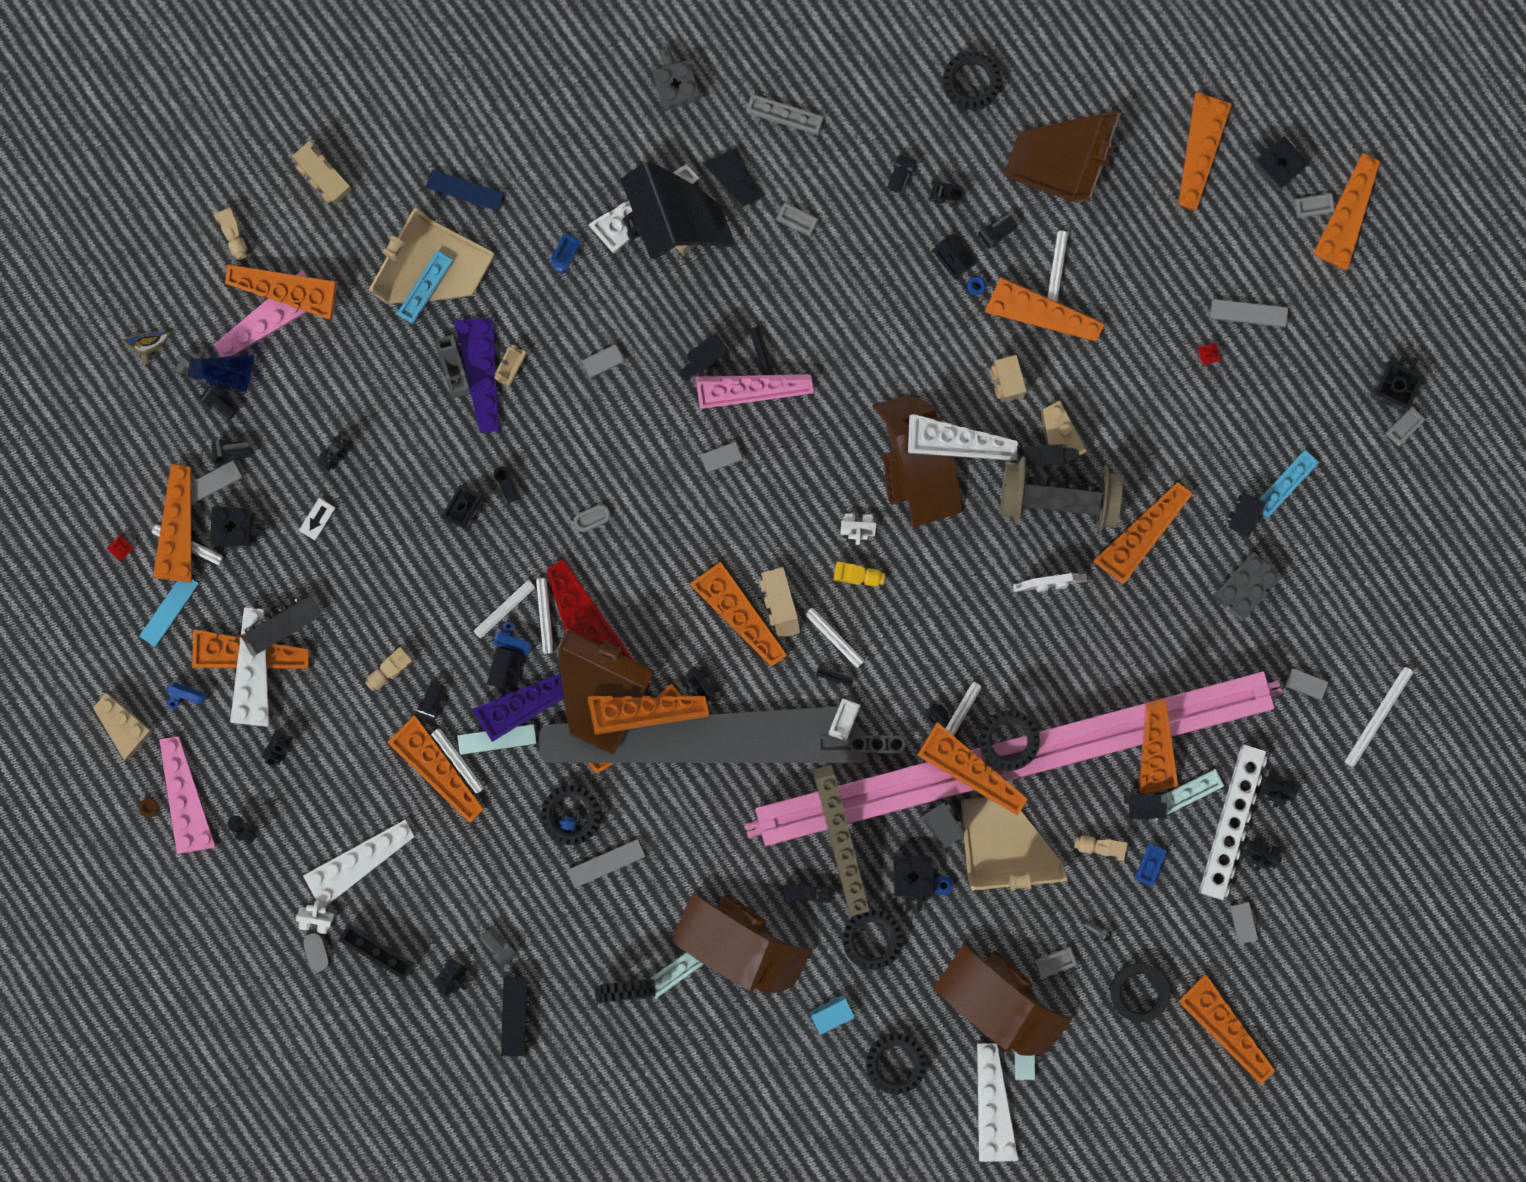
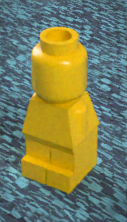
[833,561,885,587]

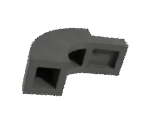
[435,334,470,399]

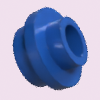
[967,276,986,296]
[559,817,578,830]
[934,876,953,895]

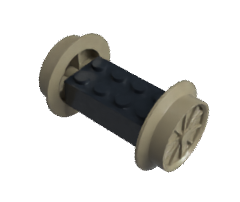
[1000,456,1123,534]

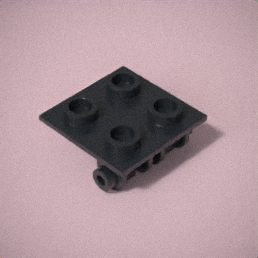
[317,433,354,471]

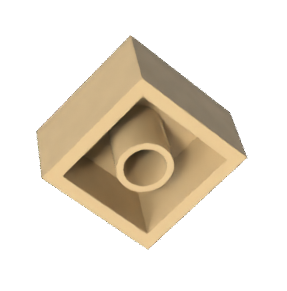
[989,355,1027,403]

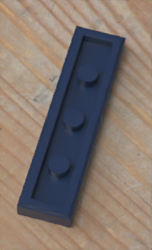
[426,169,504,212]

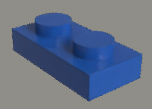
[1134,844,1167,887]

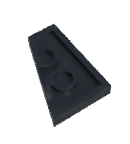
[702,147,761,207]

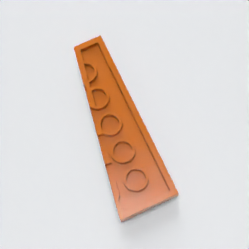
[1178,92,1231,211]
[1312,153,1380,271]
[225,265,337,319]
[985,276,1105,341]
[153,464,192,583]
[1093,482,1193,584]
[192,630,309,669]
[588,696,709,735]
[1139,698,1178,795]
[387,715,484,823]
[917,723,1027,816]
[1178,974,1275,1085]

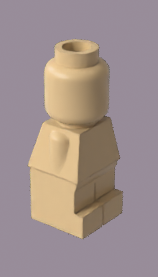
[213,208,248,260]
[365,647,414,691]
[1074,835,1127,861]

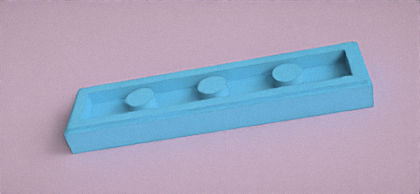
[397,250,454,325]
[1260,449,1319,519]
[139,579,199,647]

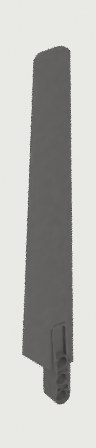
[539,706,905,763]

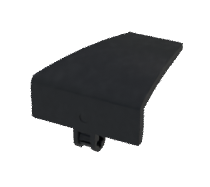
[621,162,736,260]

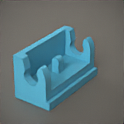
[809,995,855,1035]

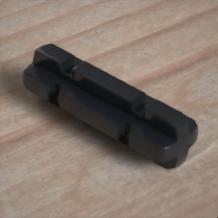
[816,666,853,687]

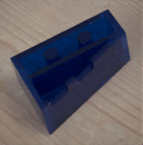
[187,355,255,392]

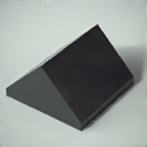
[441,484,486,532]

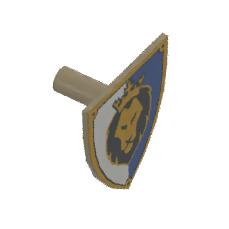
[122,332,170,364]

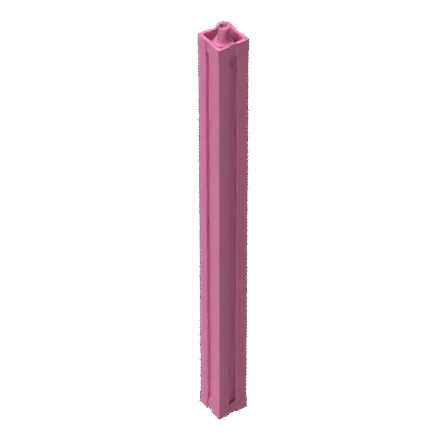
[745,671,1282,847]

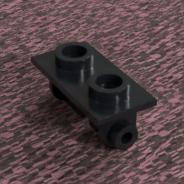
[924,702,962,737]

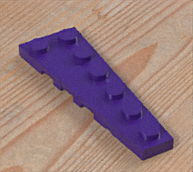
[455,318,499,433]
[472,673,564,742]

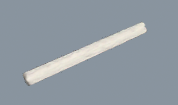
[1345,667,1413,767]

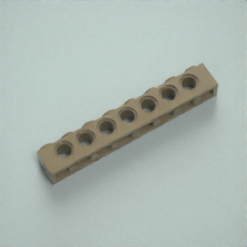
[813,765,869,916]

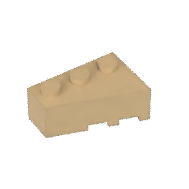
[292,141,352,205]
[1041,401,1086,471]
[759,567,800,639]
[93,693,153,761]

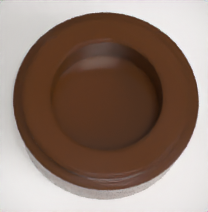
[139,798,159,817]

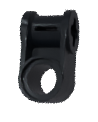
[928,180,965,206]

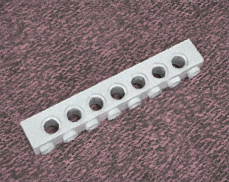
[1199,745,1267,900]

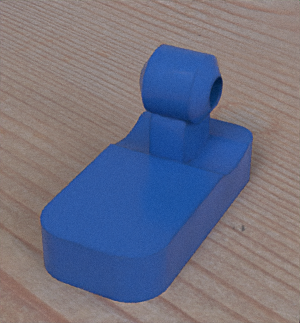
[550,234,580,274]
[493,622,532,656]
[166,682,207,709]

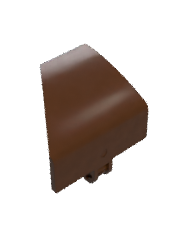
[1004,111,1121,203]
[558,629,654,755]

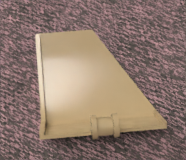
[369,208,495,304]
[961,797,1068,891]

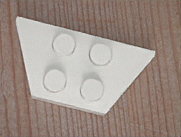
[1013,573,1087,592]

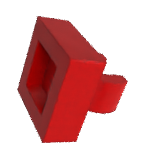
[1197,342,1221,366]
[106,535,134,562]

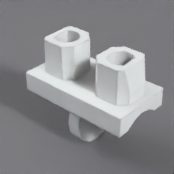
[841,514,876,545]
[296,901,334,934]

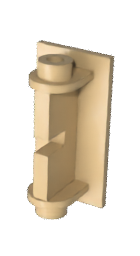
[494,345,527,386]

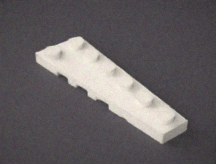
[589,164,699,254]
[908,415,1018,461]
[230,608,269,727]
[303,820,415,908]
[977,1043,1018,1161]

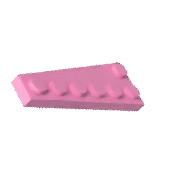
[214,270,307,362]
[696,374,813,409]
[159,736,216,854]

